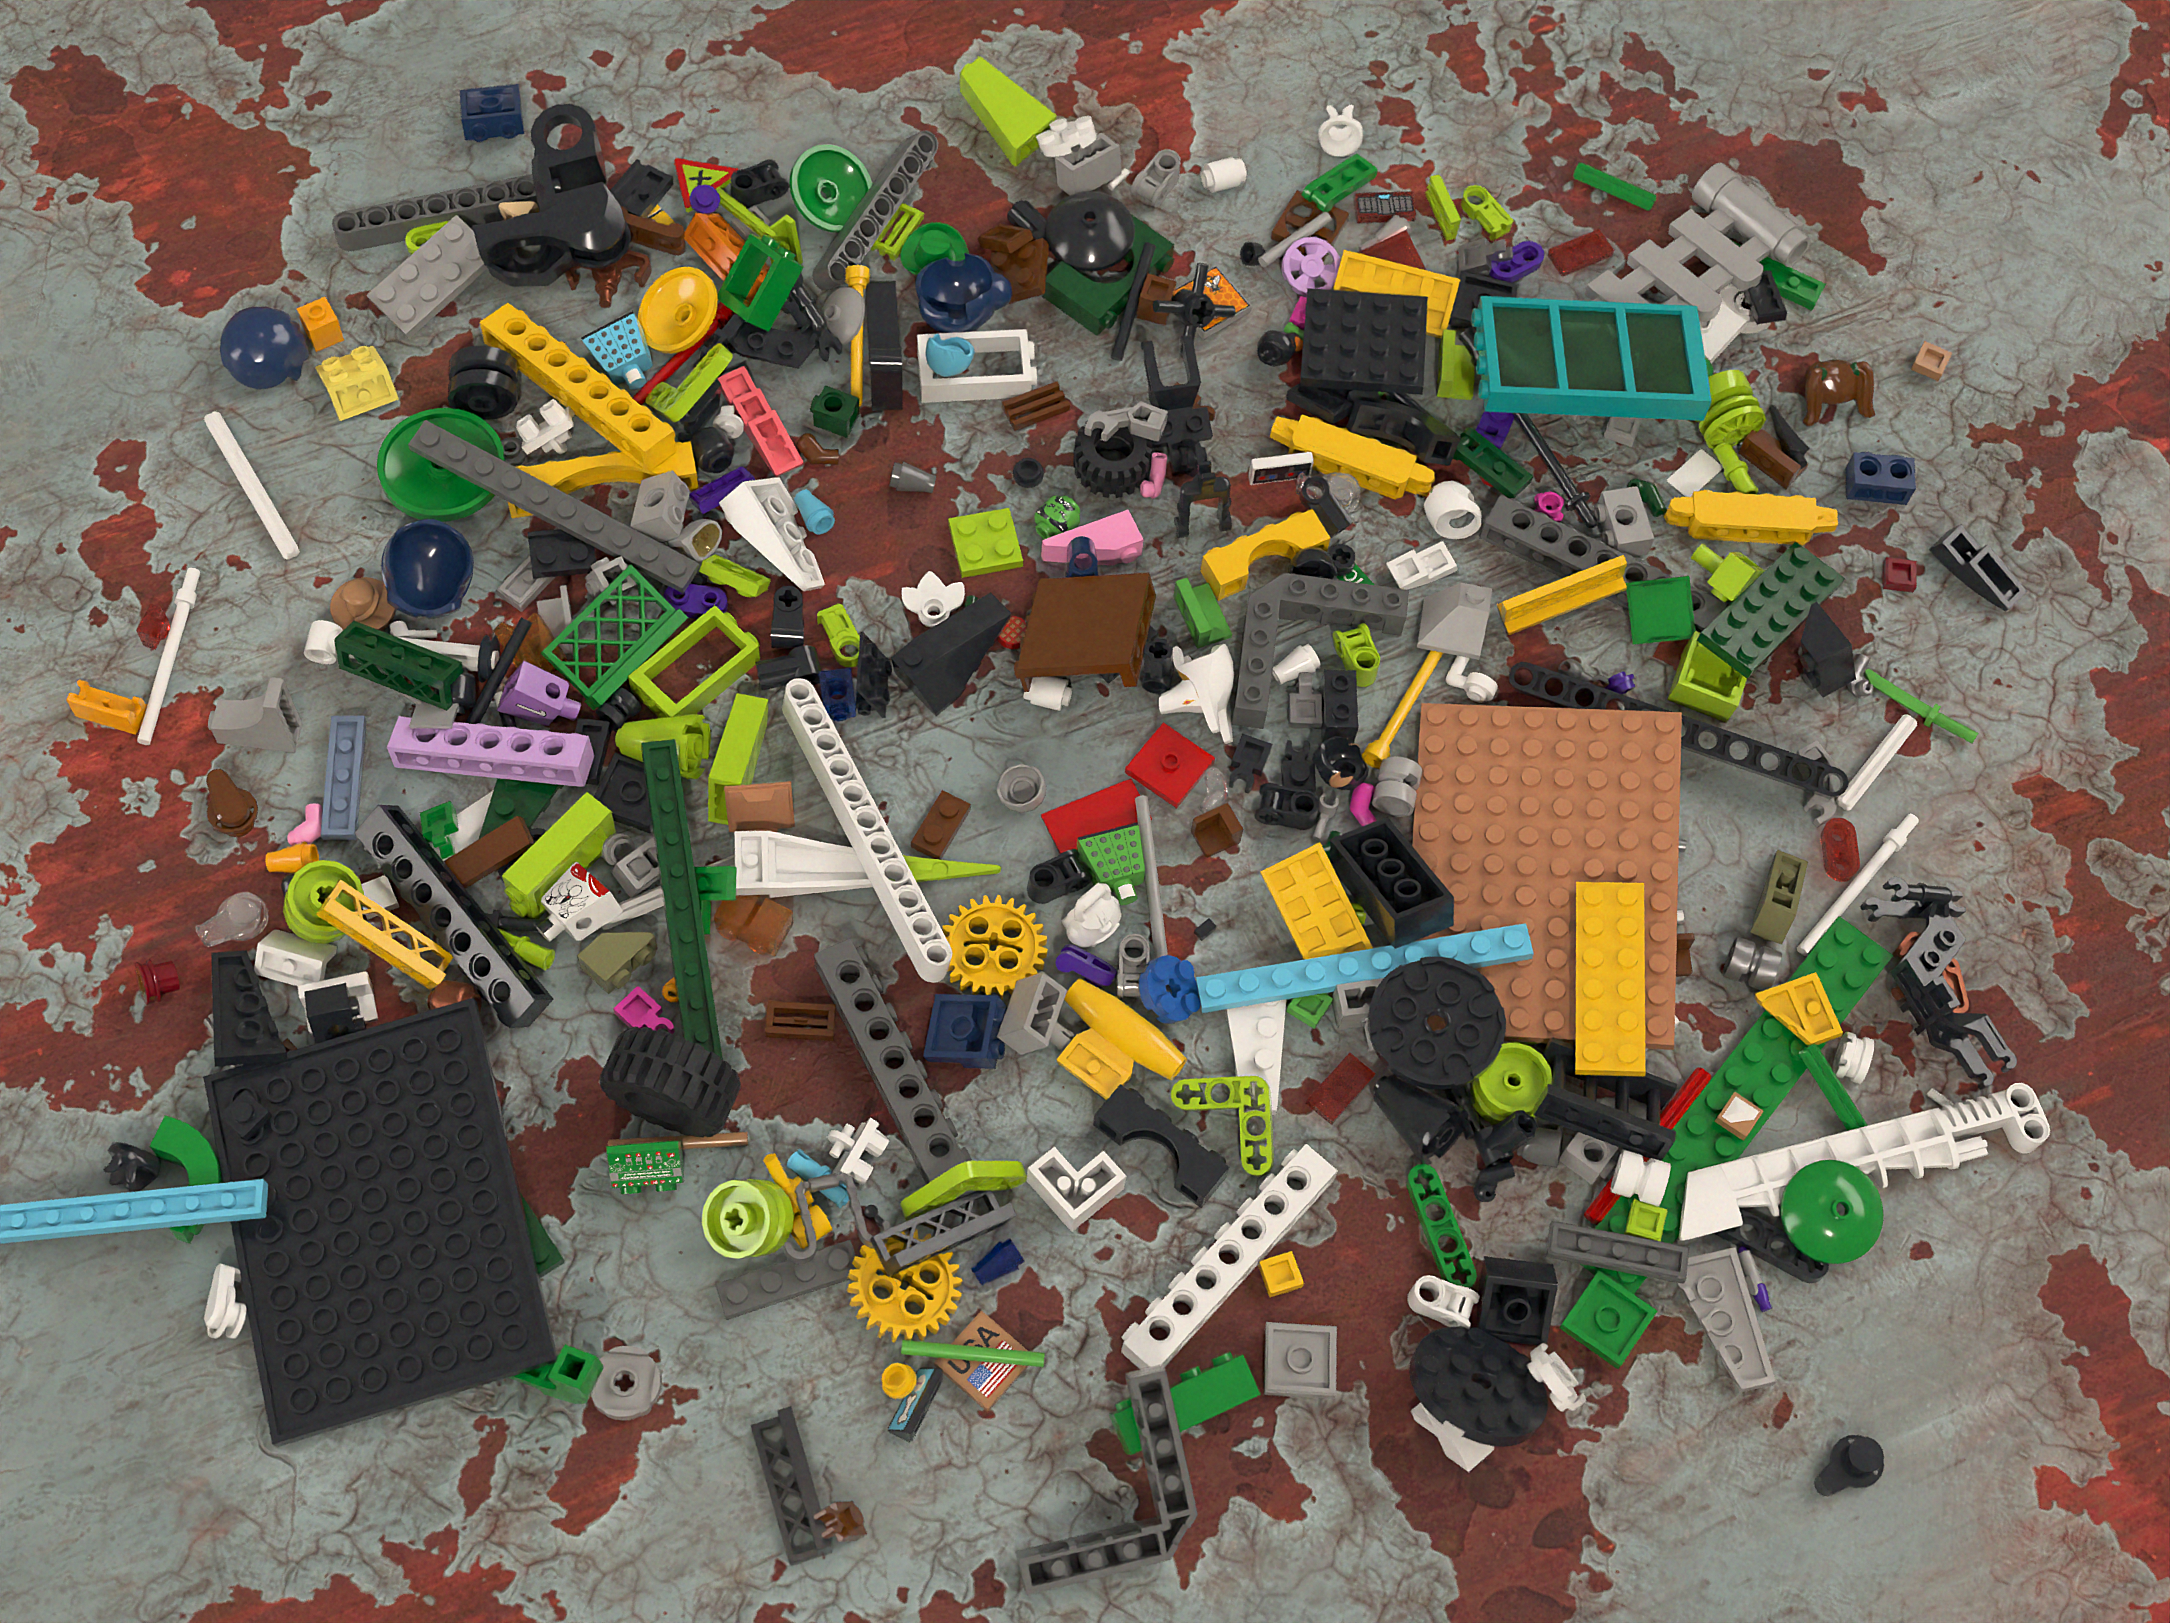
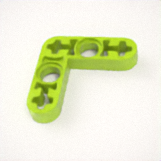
[645,343,733,422]
[1171,1076,1274,1177]
[900,1161,1027,1221]

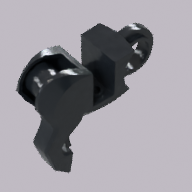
[472,104,632,287]

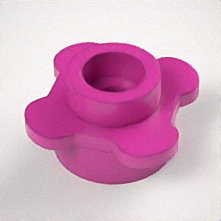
[1534,492,1565,522]

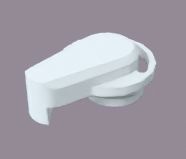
[204,1263,246,1339]

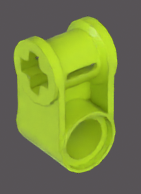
[1333,623,1381,687]

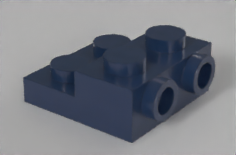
[460,84,524,142]
[923,994,1007,1069]

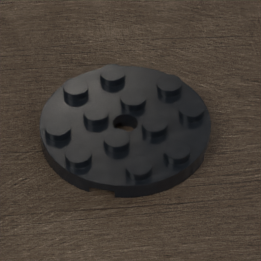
[1368,957,1506,1090]
[1409,1327,1548,1447]

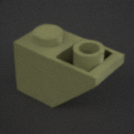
[577,932,657,994]

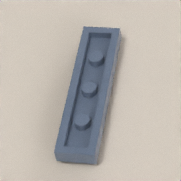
[320,716,367,840]

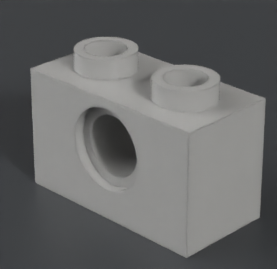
[630,470,690,543]
[1594,486,1654,557]

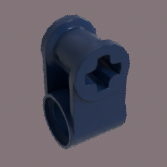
[1065,536,1098,578]

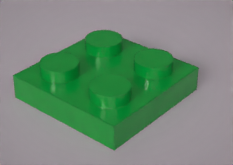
[1559,1270,1657,1369]

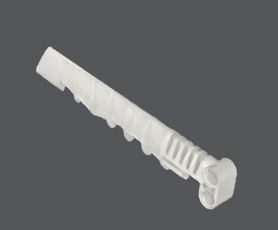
[1679,1083,2050,1241]

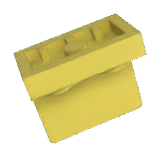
[315,346,399,421]

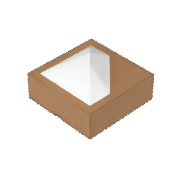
[1715,1092,1763,1141]

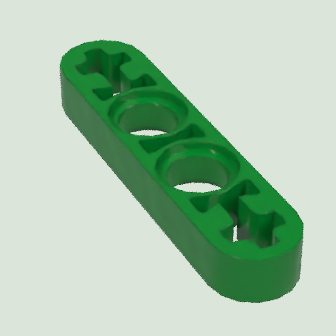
[1406,1164,1477,1289]

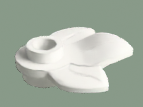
[902,571,965,627]

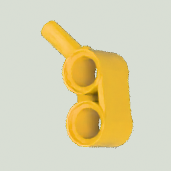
[763,1153,833,1250]

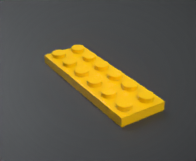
[1575,882,1646,1076]

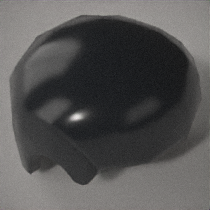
[1288,547,1337,579]

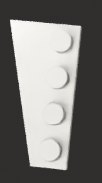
[1225,1000,1286,1115]

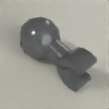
[1558,659,1608,698]

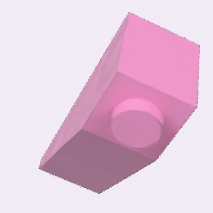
[1041,510,1144,566]

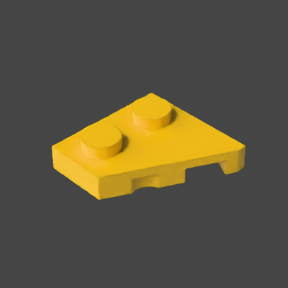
[1755,972,1843,1045]

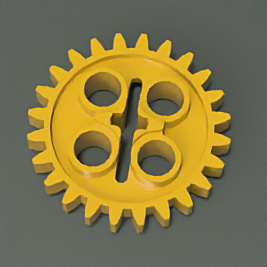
[942,895,1047,1000]
[847,1229,962,1343]

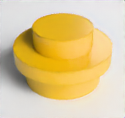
[882,1363,917,1399]

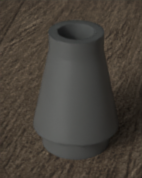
[889,461,936,493]

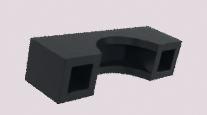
[1093,1084,1229,1208]

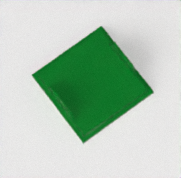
[1626,576,1696,645]

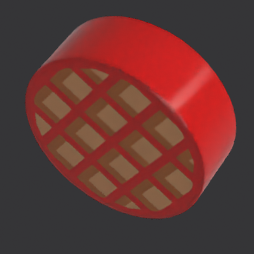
[998,616,1027,649]

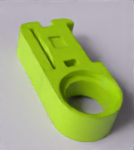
[1461,185,1513,240]
[817,604,860,667]

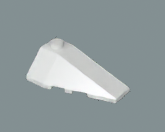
[719,477,825,591]

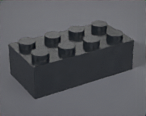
[1330,817,1454,949]

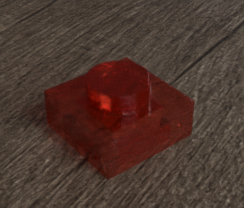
[136,604,170,650]

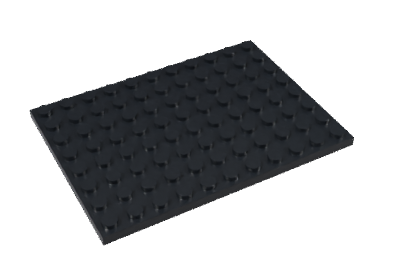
[203,998,558,1447]

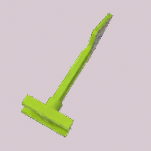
[674,158,803,265]

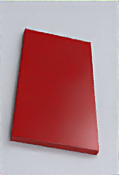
[1041,778,1152,854]

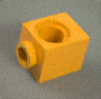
[297,297,344,352]

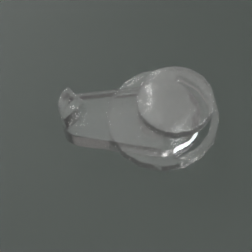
[1295,472,1361,513]
[195,892,269,946]

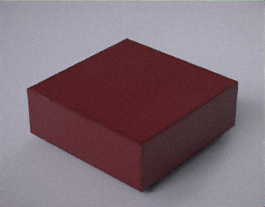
[1883,557,1917,593]

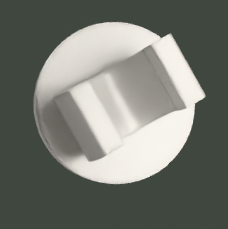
[712,405,744,439]

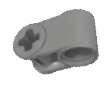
[1131,149,1180,208]
[1116,934,1150,1000]

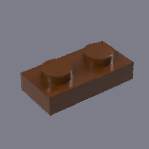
[911,790,971,860]

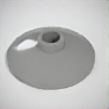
[821,287,865,346]

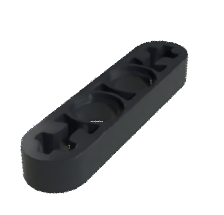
[1713,1208,1829,1283]

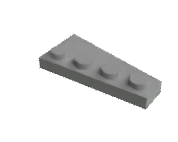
[1677,1247,1776,1392]

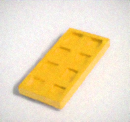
[1333,250,1460,338]
[1260,842,1373,960]

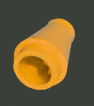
[266,841,319,873]

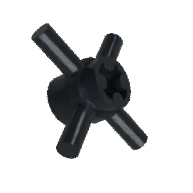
[1153,263,1236,354]

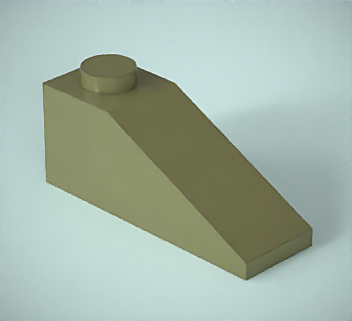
[1750,850,1808,945]

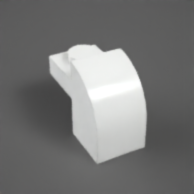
[1411,1403,1494,1472]

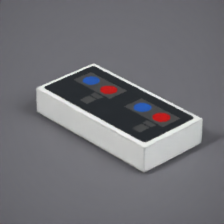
[1248,452,1314,485]

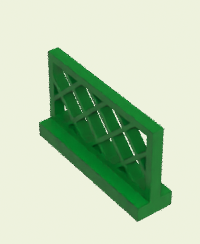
[541,564,688,710]

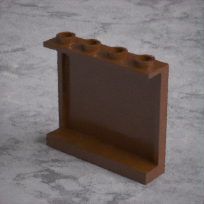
[1014,572,1156,692]

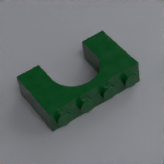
[1042,214,1174,336]

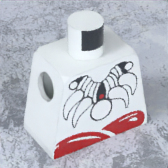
[536,861,623,942]

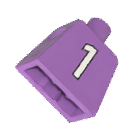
[497,661,581,726]

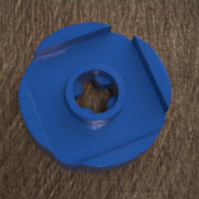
[1139,955,1200,1024]

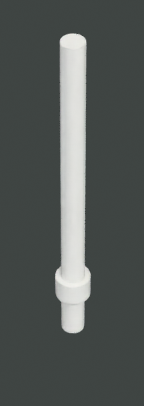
[137,568,200,745]
[1797,814,1919,956]

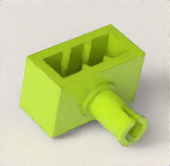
[1691,543,1765,603]

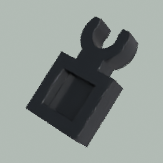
[1228,733,1273,793]
[1281,740,1316,794]

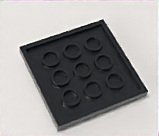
[1300,288,1428,395]

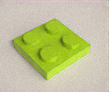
[948,508,1023,578]

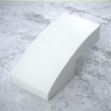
[1386,541,1458,590]

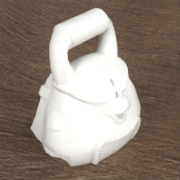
[1061,883,1121,948]

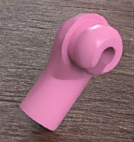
[1140,453,1167,499]
[287,804,323,846]

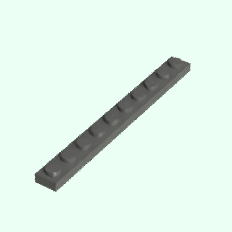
[408,420,700,594]

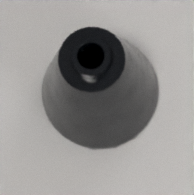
[1373,1074,1469,1165]

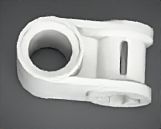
[1408,1275,1479,1329]

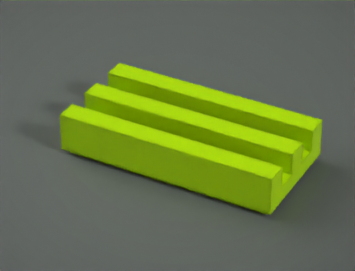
[1425,174,1461,241]
[870,203,924,261]

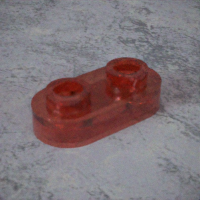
[1821,818,1860,882]

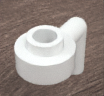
[1446,656,1498,703]

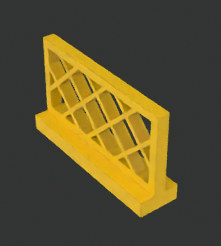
[1497,555,1627,635]

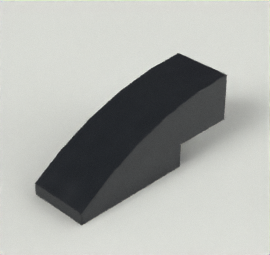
[1929,524,2027,611]

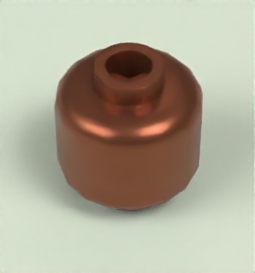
[427,980,482,1013]

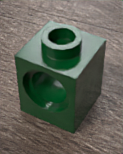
[810,385,860,438]

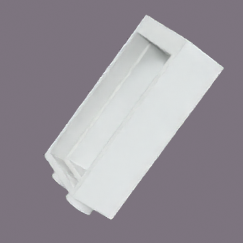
[917,329,1037,403]

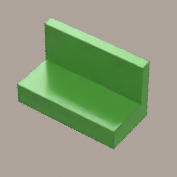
[1173,578,1232,649]

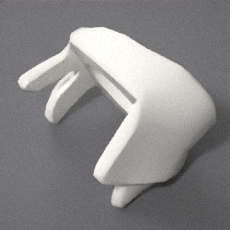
[1318,105,1363,157]

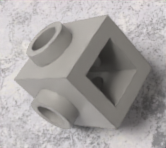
[585,556,636,605]

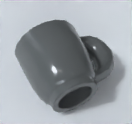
[1517,1118,1563,1168]

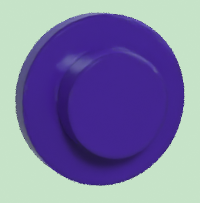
[690,185,720,214]
[1605,671,1636,694]

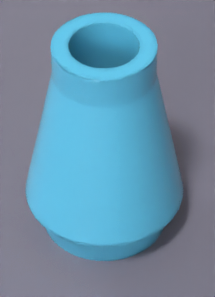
[794,489,835,534]

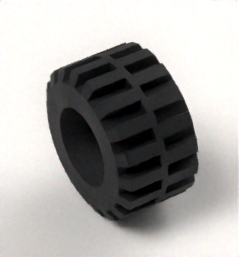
[1073,420,1152,498]

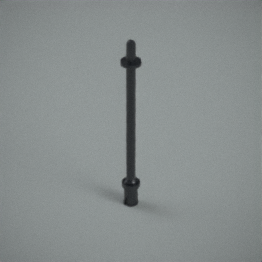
[1459,327,1598,529]

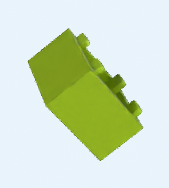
[1667,631,1747,723]

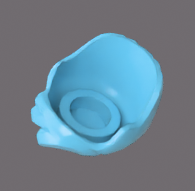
[925,334,975,377]

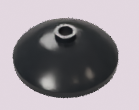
[1045,192,1135,272]

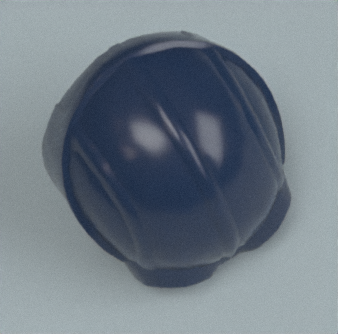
[381,519,474,619]

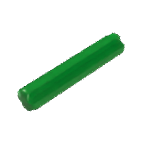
[1573,162,1657,211]
[1799,1044,1868,1131]

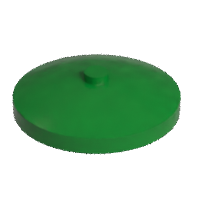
[377,408,506,522]

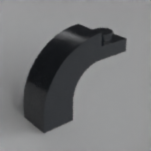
[1346,399,1460,466]

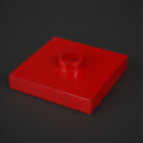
[1125,722,1215,809]

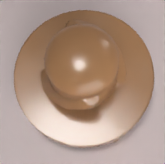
[330,577,396,631]

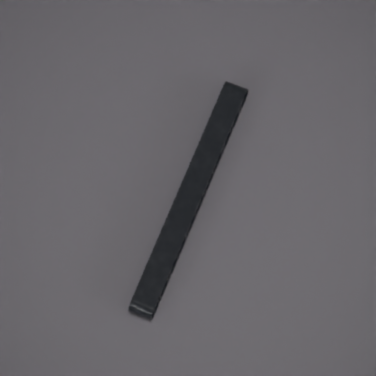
[1509,662,1849,799]

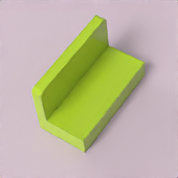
[1436,330,1475,400]

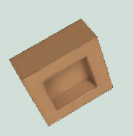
[1911,341,1952,381]

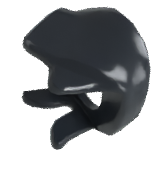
[104,1142,162,1192]

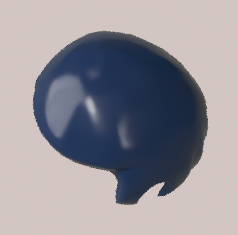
[220,306,309,389]

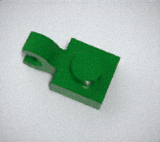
[420,801,459,859]

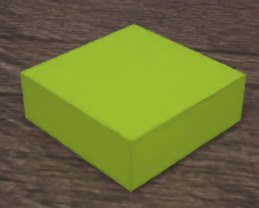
[1624,1199,1668,1241]

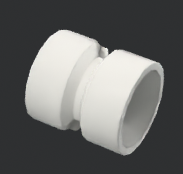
[1610,1150,1671,1206]

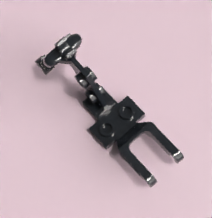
[678,273,842,443]
[1141,335,1232,538]
[1860,876,2017,1090]

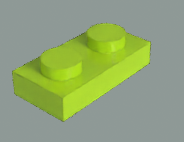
[699,554,771,598]

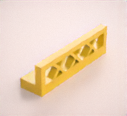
[316,880,453,990]

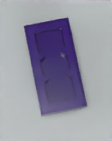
[689,466,755,514]

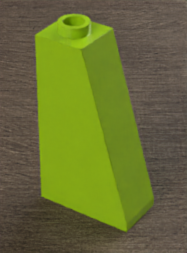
[960,56,1057,167]
[708,693,769,825]

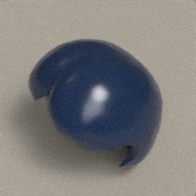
[916,253,1012,333]

